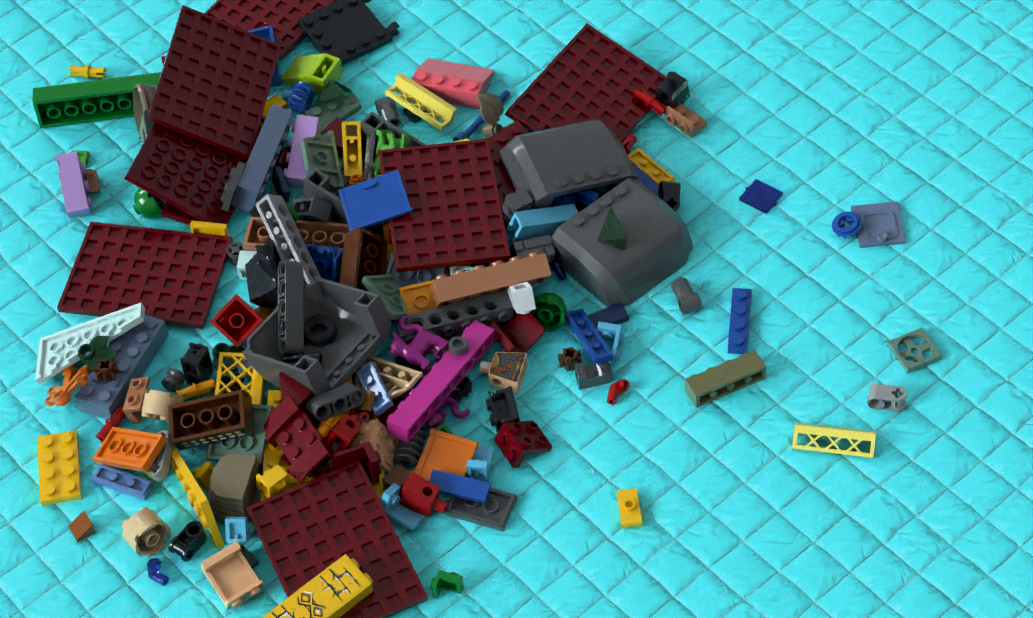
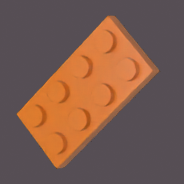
[92,427,167,472]

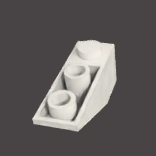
[507,281,536,314]

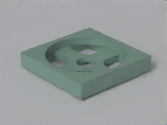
[887,328,942,373]

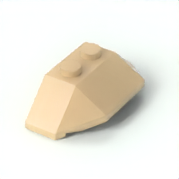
[354,356,423,400]

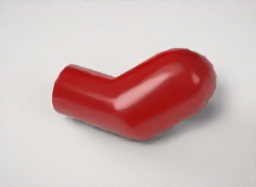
[607,379,630,405]
[357,409,374,422]

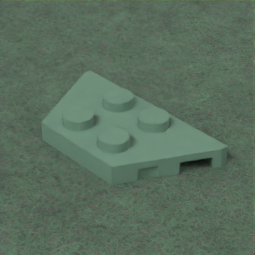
[300,130,344,190]

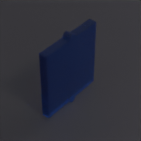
[739,179,783,214]

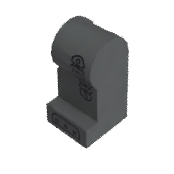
[575,362,614,390]

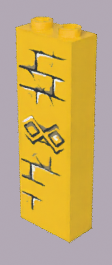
[262,554,373,618]

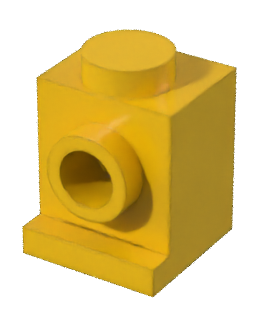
[256,465,289,498]

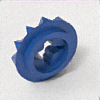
[832,211,862,239]

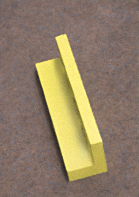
[385,73,457,131]
[792,422,876,458]

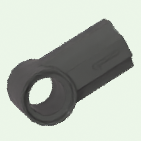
[375,97,401,127]
[671,277,702,315]

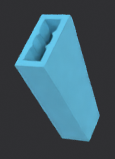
[506,204,579,249]

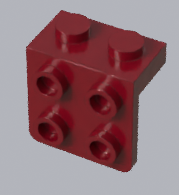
[489,312,546,353]
[494,421,552,468]
[332,441,382,485]

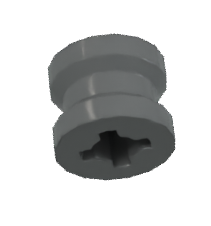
[226,242,244,265]
[161,368,185,392]

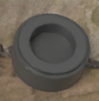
[448,336,468,356]

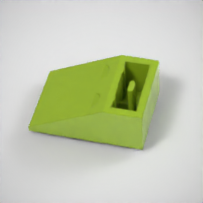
[282,53,343,96]

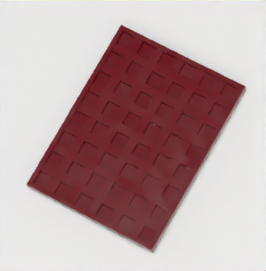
[204,0,338,62]
[147,5,281,159]
[505,24,667,143]
[378,139,510,273]
[57,222,233,329]
[246,460,428,618]

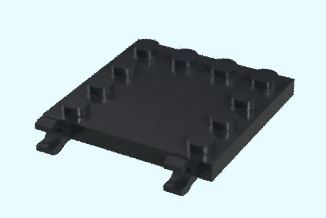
[297,0,400,65]

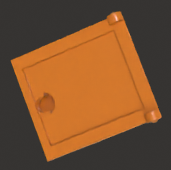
[414,428,479,481]

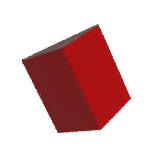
[210,294,264,348]

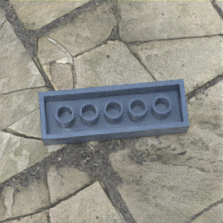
[231,104,293,212]
[75,314,169,419]

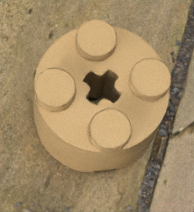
[141,389,185,422]
[121,507,171,557]

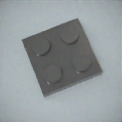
[220,161,246,212]

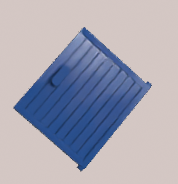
[338,170,414,231]

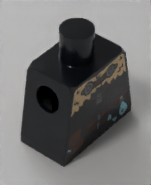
[656,72,690,115]

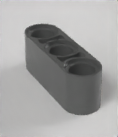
[306,383,366,421]

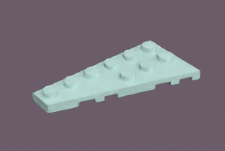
[35,303,145,385]

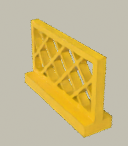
[215,352,265,405]

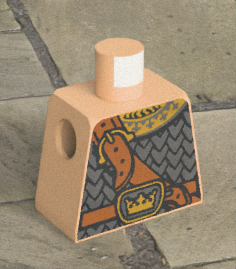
[479,352,527,394]

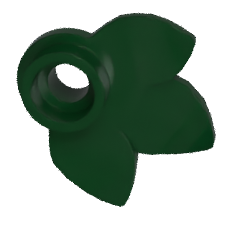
[78,336,117,372]
[212,343,245,372]

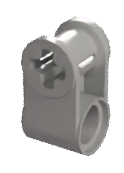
[867,383,907,412]

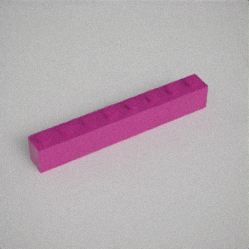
[386,320,495,444]

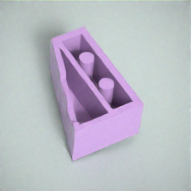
[55,152,93,218]

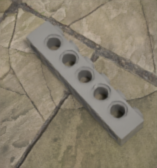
[255,194,321,286]

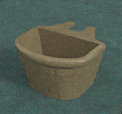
[133,83,157,143]
[208,453,263,524]

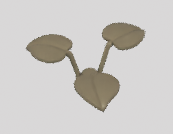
[477,93,531,139]

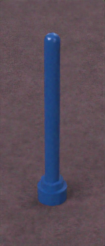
[453,90,510,142]

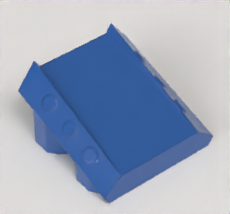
[306,244,343,283]

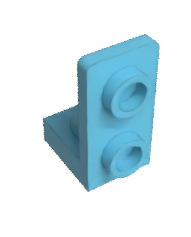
[597,322,624,367]
[466,445,494,482]
[381,483,423,530]
[225,517,257,546]

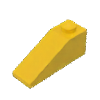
[342,121,363,177]

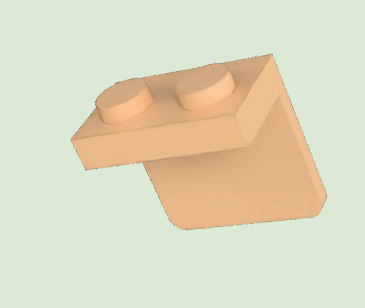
[351,419,399,473]

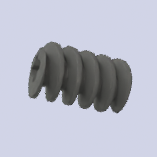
[392,429,426,467]

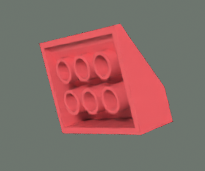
[412,58,495,109]

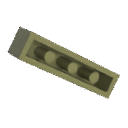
[685,350,766,408]

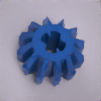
[289,81,315,113]

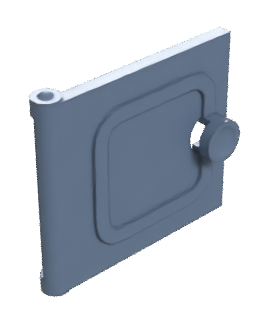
[850,201,906,248]

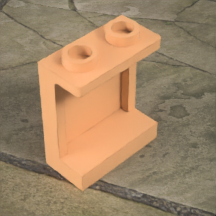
[200,541,263,609]

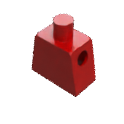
[324,414,362,457]
[400,472,448,517]

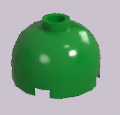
[133,188,164,219]
[531,292,567,332]

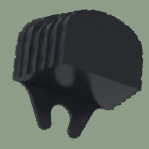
[245,240,281,308]

